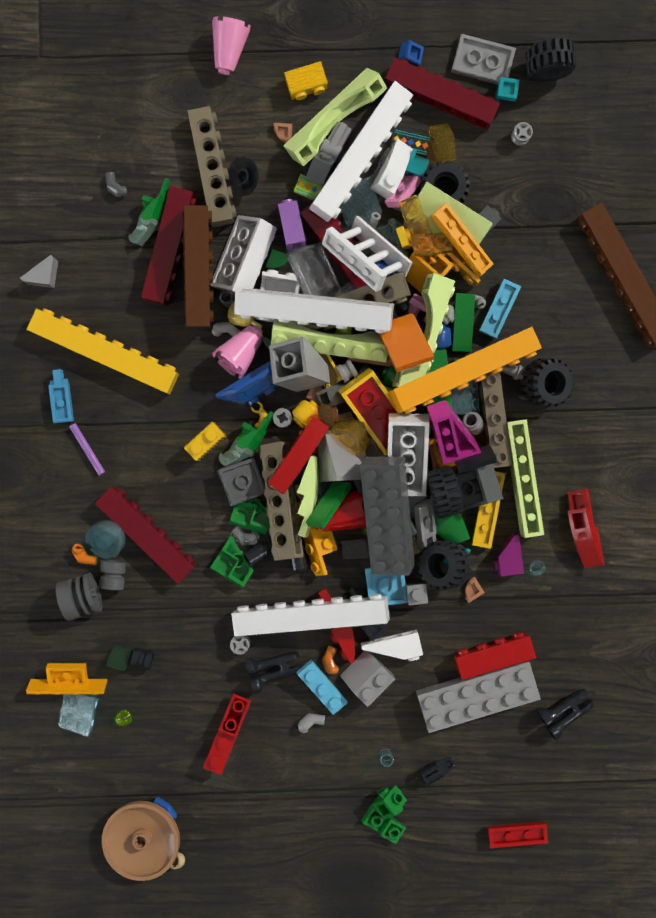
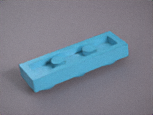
[479,279,521,339]
[297,660,348,715]

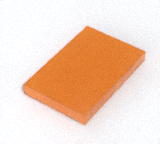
[379,313,434,372]

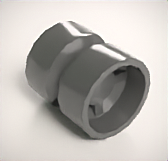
[99,560,126,590]

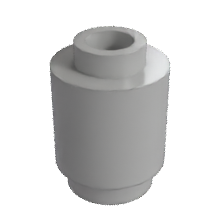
[462,412,485,435]

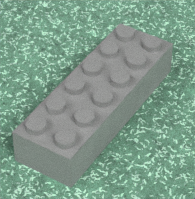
[416,661,541,733]

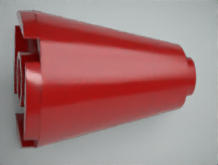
[316,490,366,532]

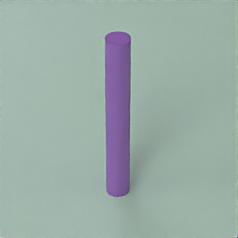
[69,423,105,476]

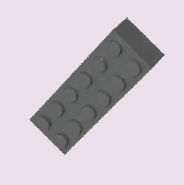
[360,457,415,576]

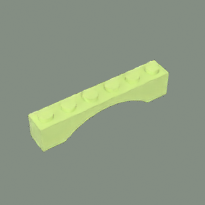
[283,68,387,166]
[392,273,455,388]
[271,319,388,362]

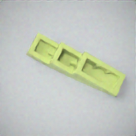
[297,456,319,538]

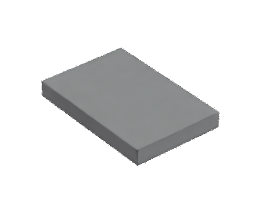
[451,34,516,85]

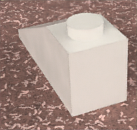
[370,138,413,199]
[361,630,423,661]

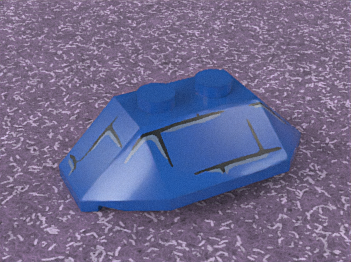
[215,361,277,406]

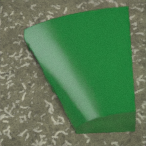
[229,498,270,535]
[435,513,470,543]
[210,536,254,589]

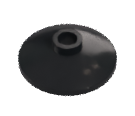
[228,156,259,196]

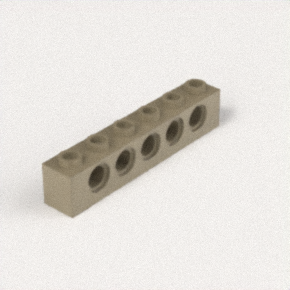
[187,106,237,228]
[295,272,411,331]
[478,372,512,468]
[260,441,303,561]

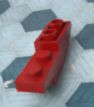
[567,489,604,568]
[317,587,355,664]
[203,693,251,775]

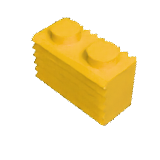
[284,61,328,101]
[184,422,226,461]

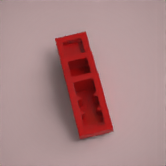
[267,416,329,494]

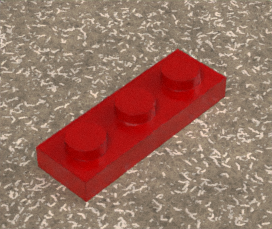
[488,821,548,848]

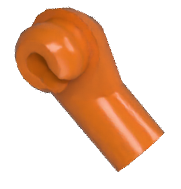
[72,543,98,566]
[322,645,339,675]

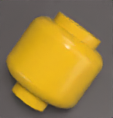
[292,400,321,429]

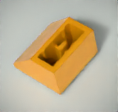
[405,240,454,293]

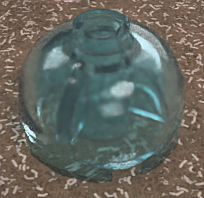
[85,520,126,559]

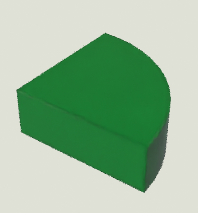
[266,249,290,269]

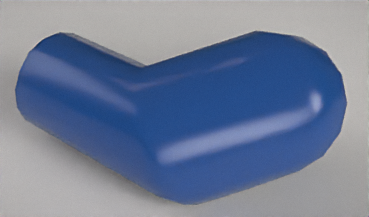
[153,797,177,819]

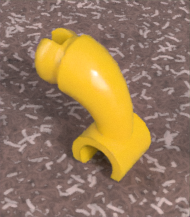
[251,402,267,429]

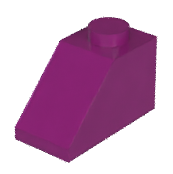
[493,534,524,576]

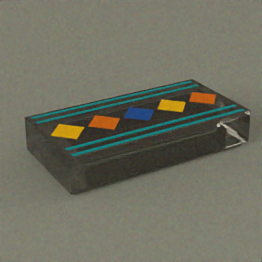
[390,129,432,158]

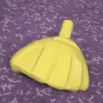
[228,301,262,329]

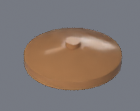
[102,801,180,881]

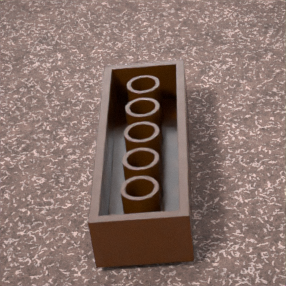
[183,205,213,326]

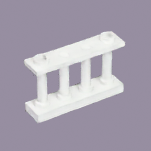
[322,216,412,292]

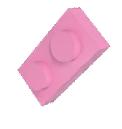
[385,175,421,208]

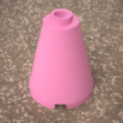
[212,16,251,75]
[212,325,264,379]

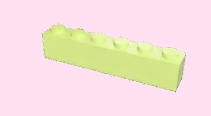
[507,419,544,538]

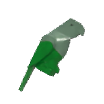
[129,178,170,246]
[219,411,274,467]

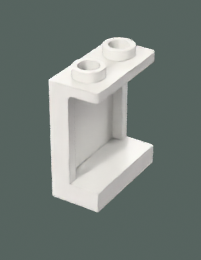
[254,270,301,323]

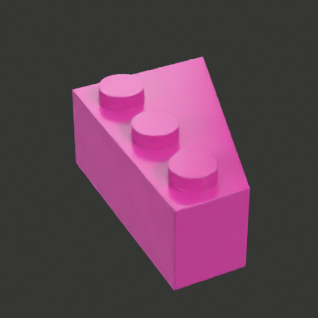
[427,400,481,465]

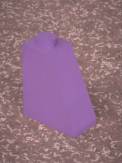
[278,199,306,253]

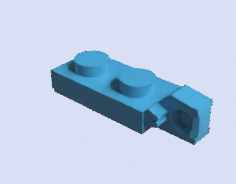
[48,369,74,423]

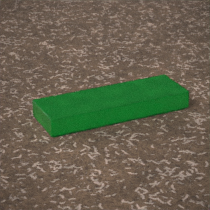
[452,293,475,352]
[306,481,352,529]

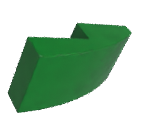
[362,804,406,844]

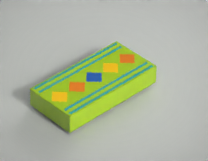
[294,174,325,201]

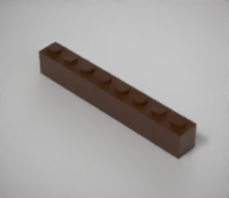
[577,203,656,350]

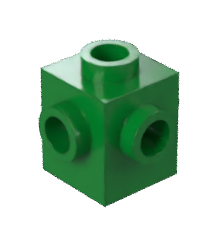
[372,785,407,819]

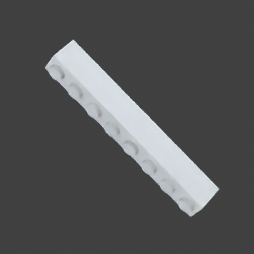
[309,81,413,222]
[234,287,394,333]
[231,593,390,636]

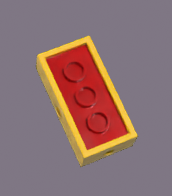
[338,368,403,456]

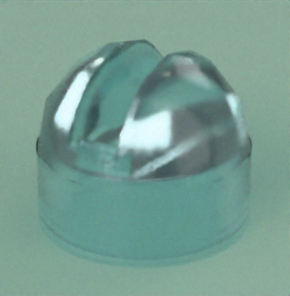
[529,560,546,576]

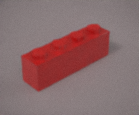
[453,632,536,680]

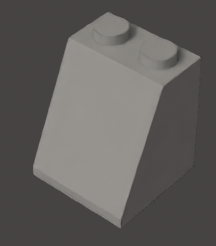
[269,336,330,392]
[318,430,366,482]

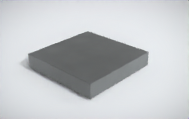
[217,458,265,507]

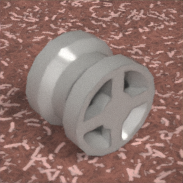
[511,122,533,146]
[336,359,358,383]
[273,408,292,428]
[230,635,250,654]

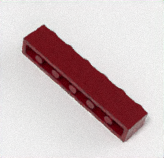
[385,57,500,130]
[141,186,197,306]
[300,205,389,302]
[95,486,196,584]

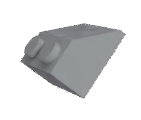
[340,650,395,707]

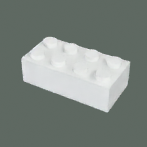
[387,413,430,497]

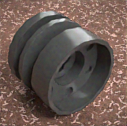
[56,573,102,621]

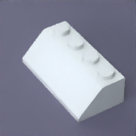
[210,215,277,296]

